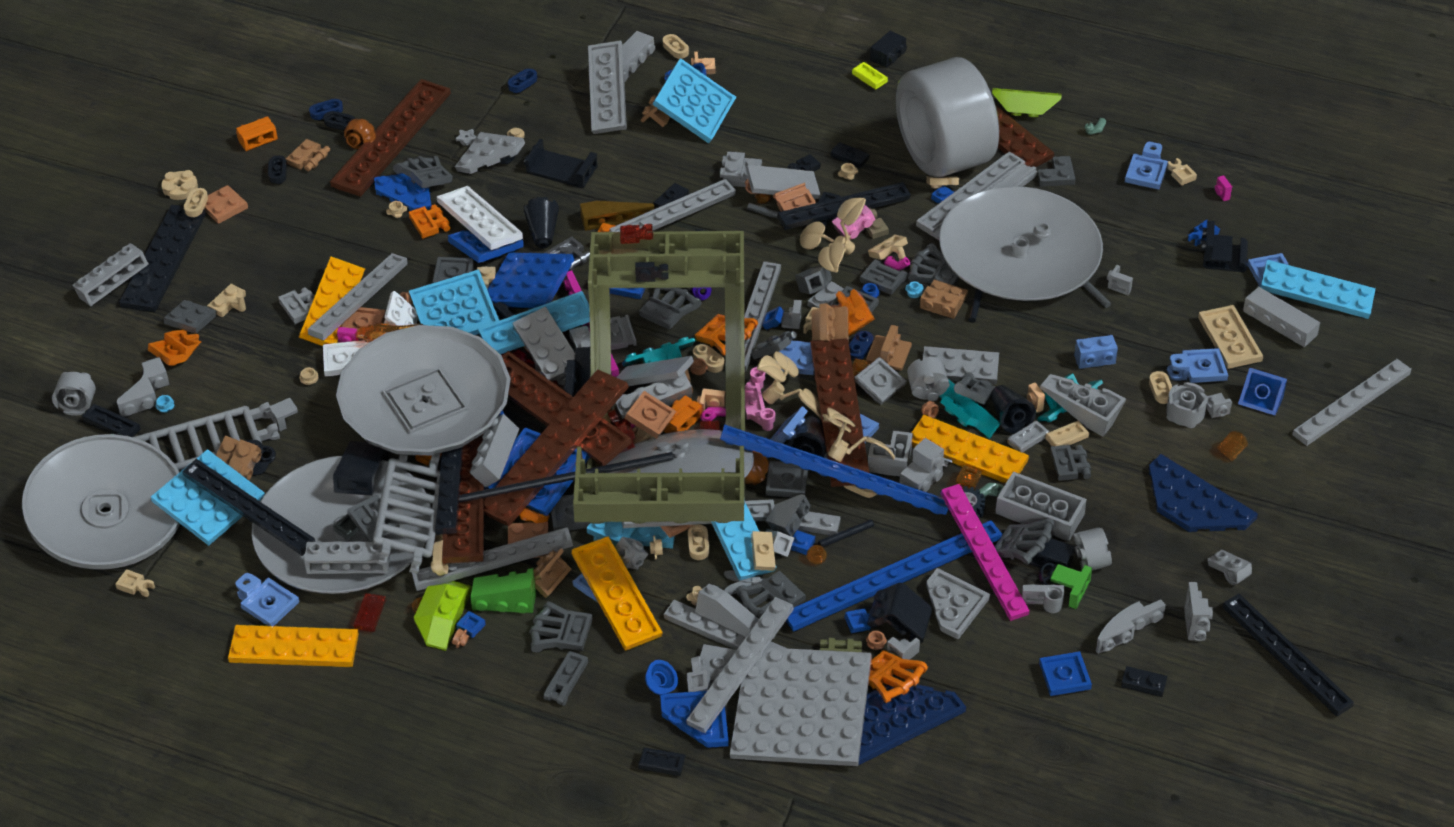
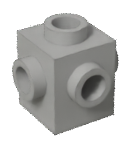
[615,537,648,570]

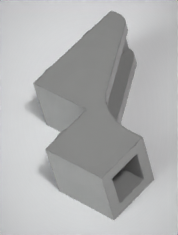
[117,357,170,417]

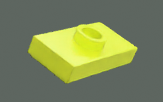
[852,62,888,90]

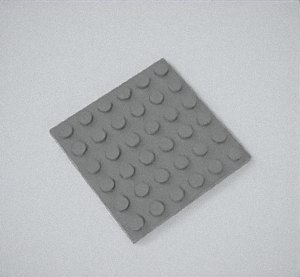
[730,647,872,766]

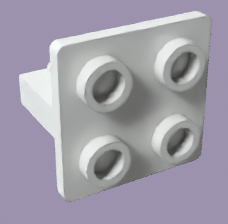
[382,291,418,335]

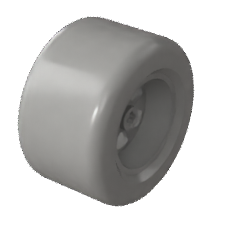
[896,57,999,178]

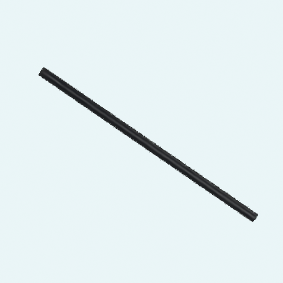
[458,452,674,503]

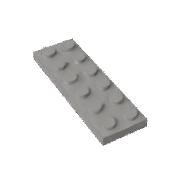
[588,41,627,134]

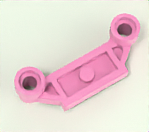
[745,367,775,431]

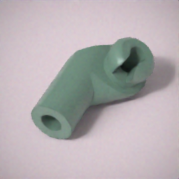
[1084,118,1106,135]
[979,483,1004,498]

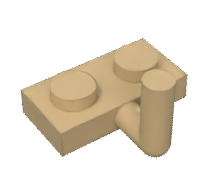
[868,235,908,261]
[207,284,246,317]

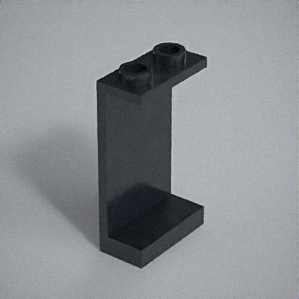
[524,139,598,188]
[333,441,389,496]

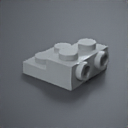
[720,152,762,187]
[1184,582,1213,641]

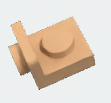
[691,52,716,74]
[1026,383,1045,413]
[697,389,726,412]

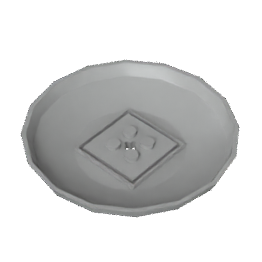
[336,325,511,456]

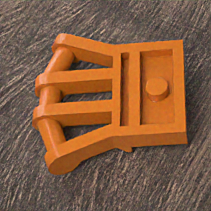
[695,314,758,356]
[868,650,928,703]

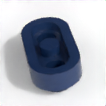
[508,69,537,93]
[309,99,343,120]
[849,331,873,361]

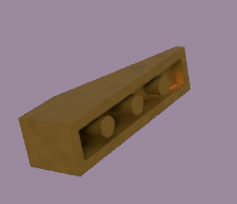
[580,201,654,231]

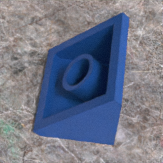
[1238,368,1287,415]

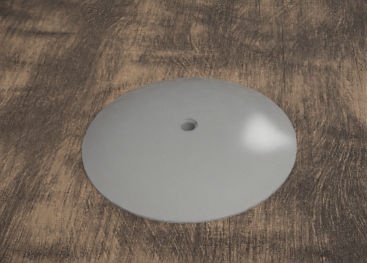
[939,186,1103,301]
[252,456,431,594]

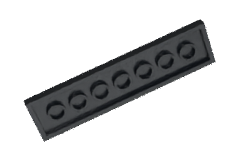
[119,205,206,312]

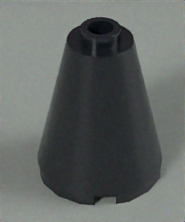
[523,197,559,249]
[991,385,1036,433]
[787,416,826,458]

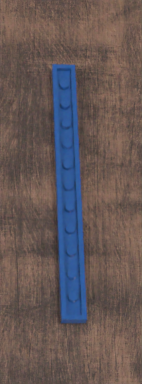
[720,424,949,515]
[786,521,1002,632]

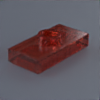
[354,593,386,632]

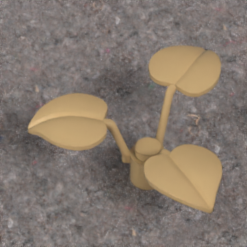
[799,198,866,273]
[757,351,821,419]
[822,407,895,462]

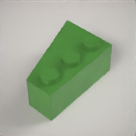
[471,568,536,613]

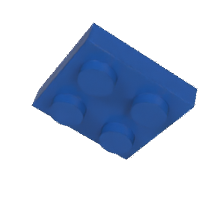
[1039,651,1092,696]

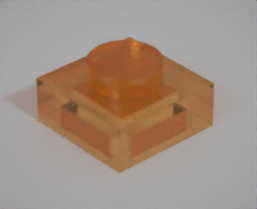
[852,358,872,377]
[956,465,982,489]

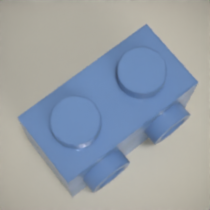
[1074,335,1118,369]

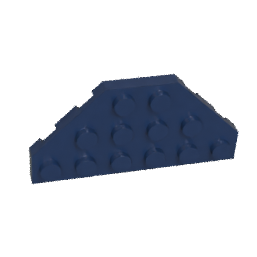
[1149,454,1258,532]
[858,684,966,765]

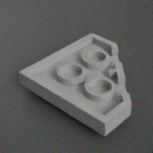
[455,132,525,174]
[926,568,990,639]

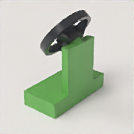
[1039,563,1092,609]

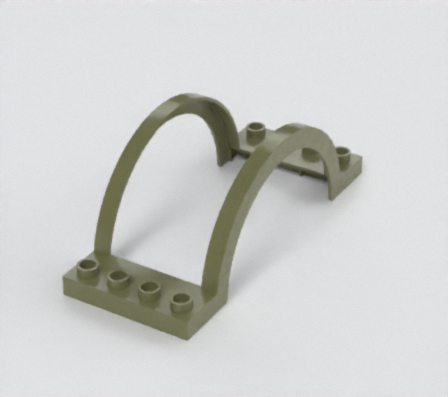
[573,231,745,524]

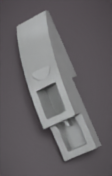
[1096,600,1166,654]

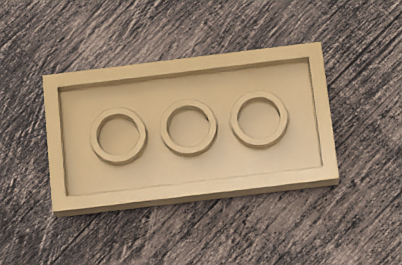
[1198,305,1263,369]

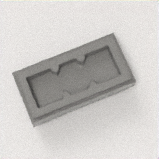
[1007,421,1049,453]

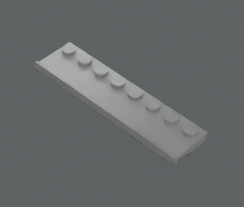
[916,152,1037,240]

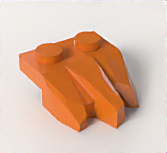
[831,289,875,337]
[148,330,201,366]

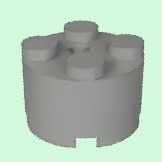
[907,356,950,402]
[52,372,96,416]
[1166,382,1208,428]
[1073,527,1112,571]

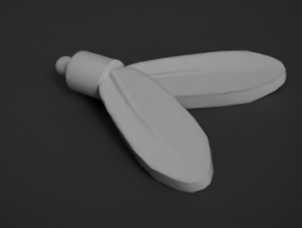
[724,570,762,595]

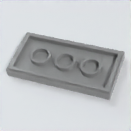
[746,165,820,199]
[616,356,694,386]

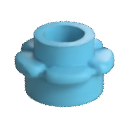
[905,281,924,298]
[155,395,174,413]

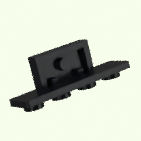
[563,347,591,397]

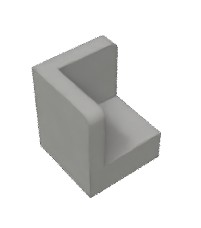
[269,398,298,431]
[766,529,794,557]
[887,637,920,660]

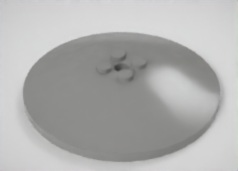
[607,429,754,478]
[22,434,180,569]

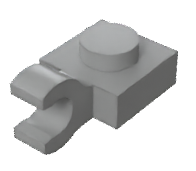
[687,656,711,692]

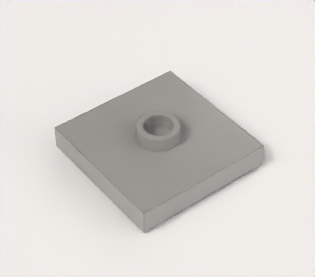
[854,357,907,405]
[700,644,737,684]

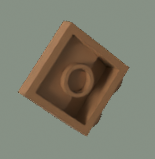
[920,280,968,319]
[216,436,261,480]

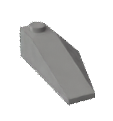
[1040,374,1126,436]
[695,584,775,637]

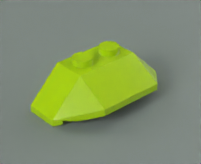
[992,88,1062,117]
[414,581,473,651]

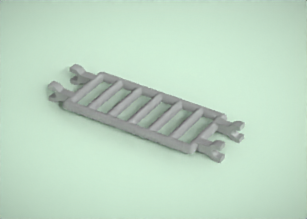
[133,402,280,470]
[373,453,440,574]

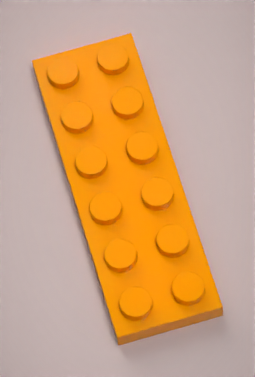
[299,256,365,346]
[911,415,1029,484]
[571,536,663,651]
[228,625,359,667]

